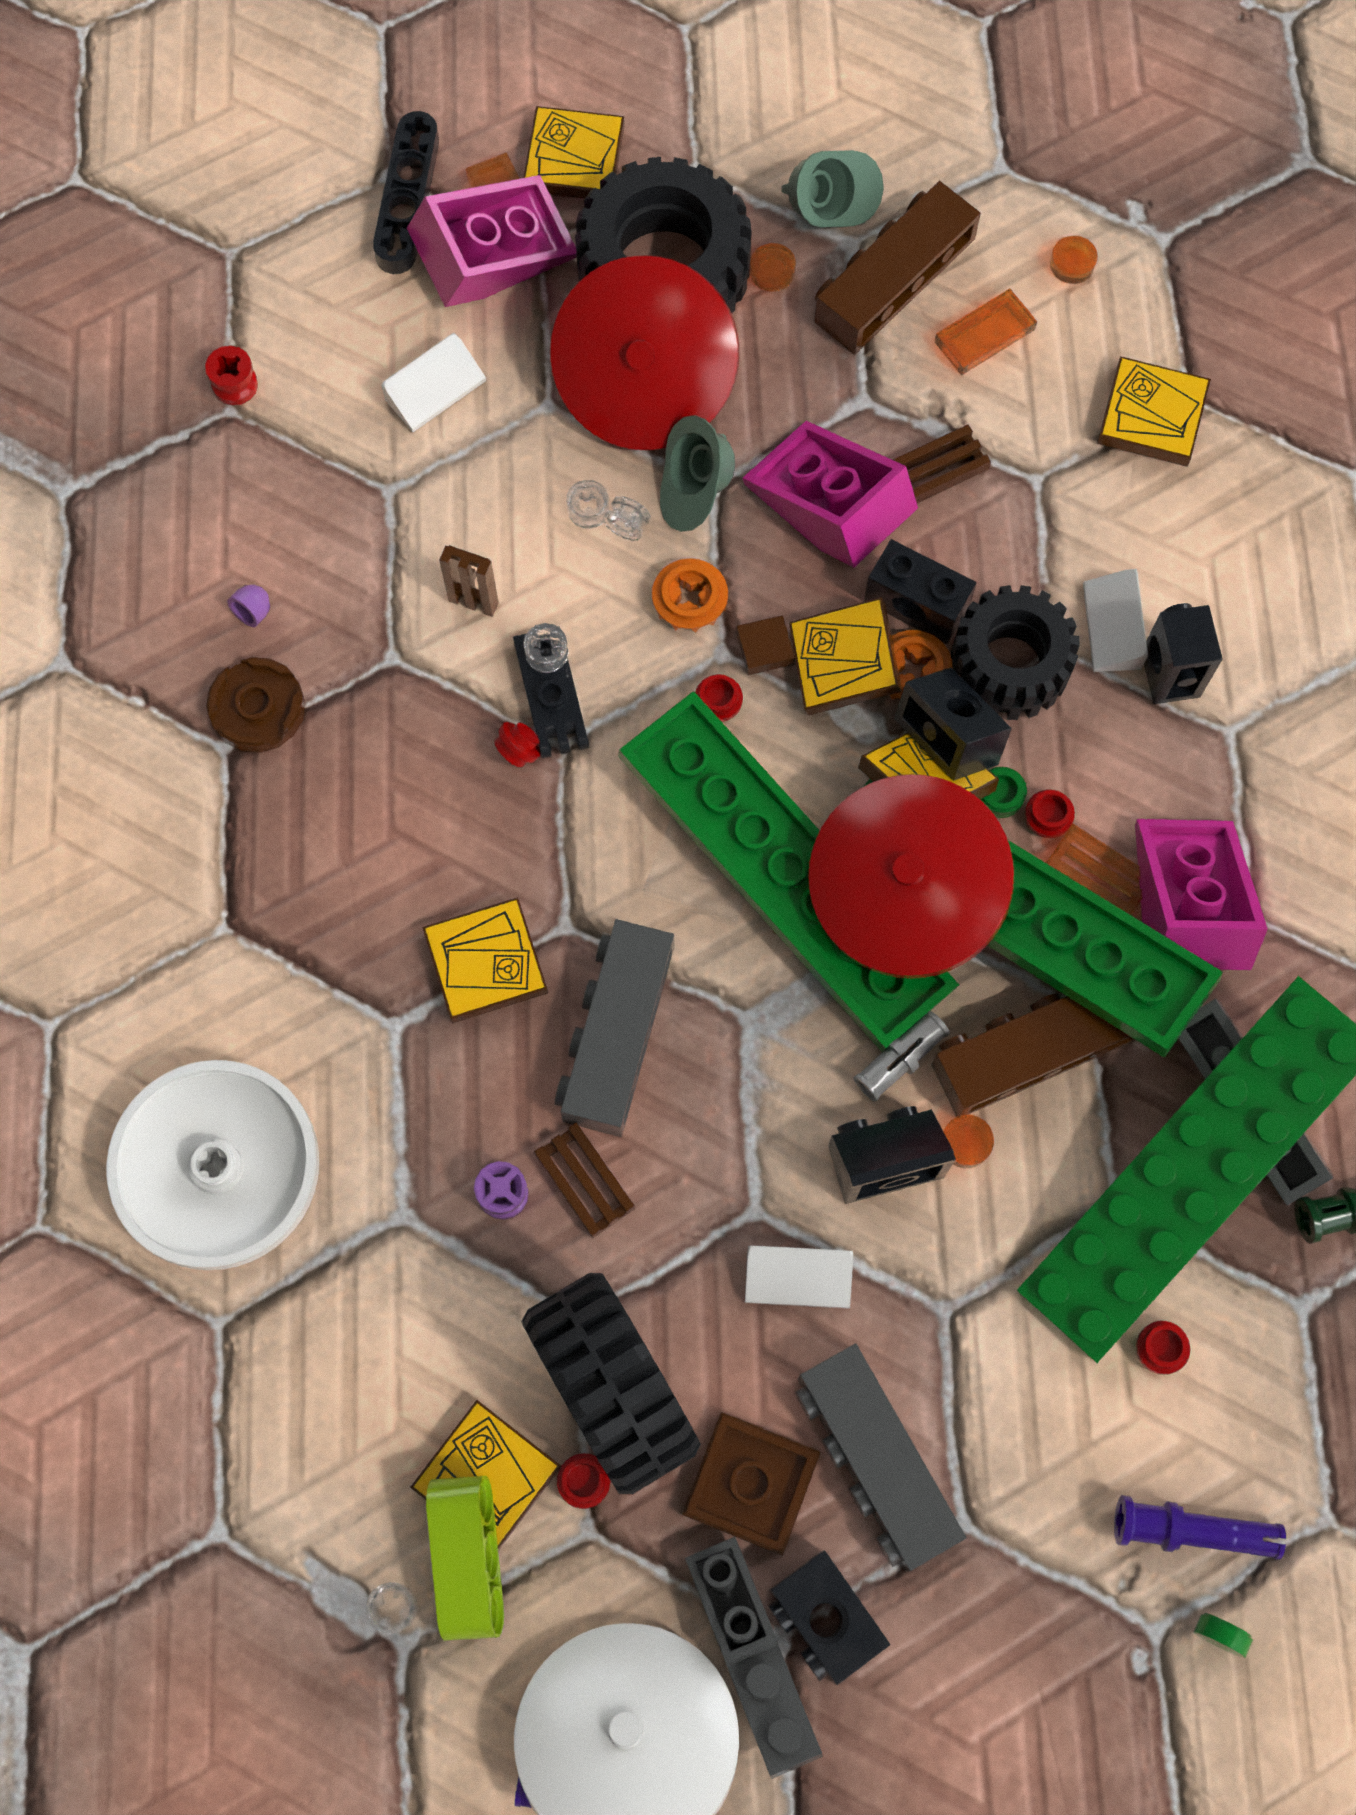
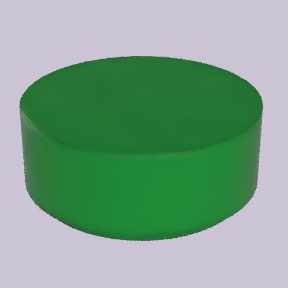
[980,767,1027,818]
[1193,1613,1253,1658]

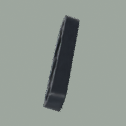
[373,111,439,274]

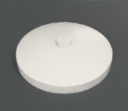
[106,1060,319,1270]
[514,1623,739,1815]

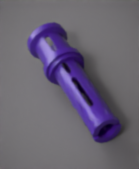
[1114,1495,1286,1560]

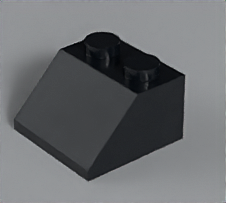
[828,1106,956,1204]

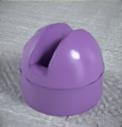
[227,584,270,627]

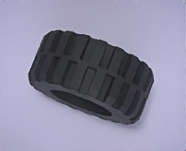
[575,157,752,314]
[521,1273,701,1494]

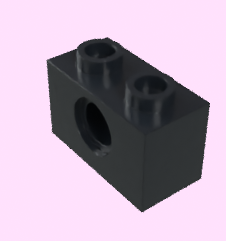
[864,539,977,645]
[1144,603,1223,705]
[894,667,1012,781]
[768,1550,891,1685]

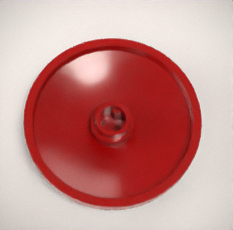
[550,255,740,450]
[808,774,1014,978]

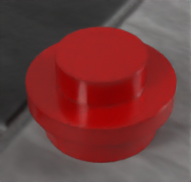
[695,674,743,722]
[494,722,541,768]
[1024,789,1075,838]
[1136,1321,1190,1375]
[557,1453,611,1509]

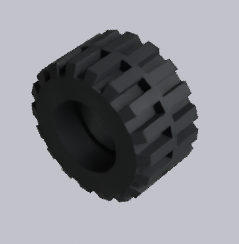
[951,585,1080,720]

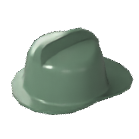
[781,150,884,228]
[660,415,736,532]

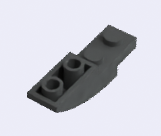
[685,1537,823,1779]

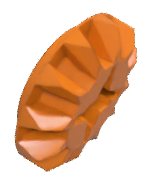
[652,558,728,633]
[890,630,953,700]

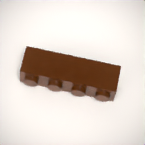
[814,180,981,355]
[931,993,1136,1119]

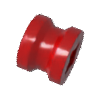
[205,345,258,406]

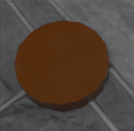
[206,657,306,753]

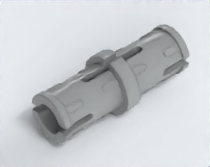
[853,1011,950,1101]

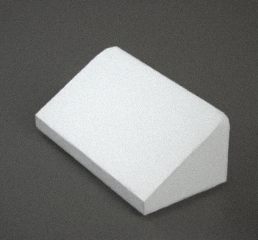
[381,333,486,432]
[1083,569,1148,672]
[745,1246,853,1309]

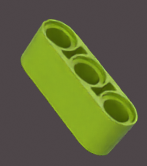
[426,1476,504,1641]

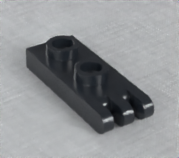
[513,626,590,759]

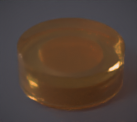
[1050,235,1098,284]
[750,243,796,292]
[943,1115,994,1169]

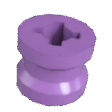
[474,1161,529,1220]

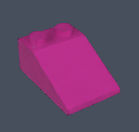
[407,175,577,307]
[742,421,918,568]
[1135,819,1268,970]

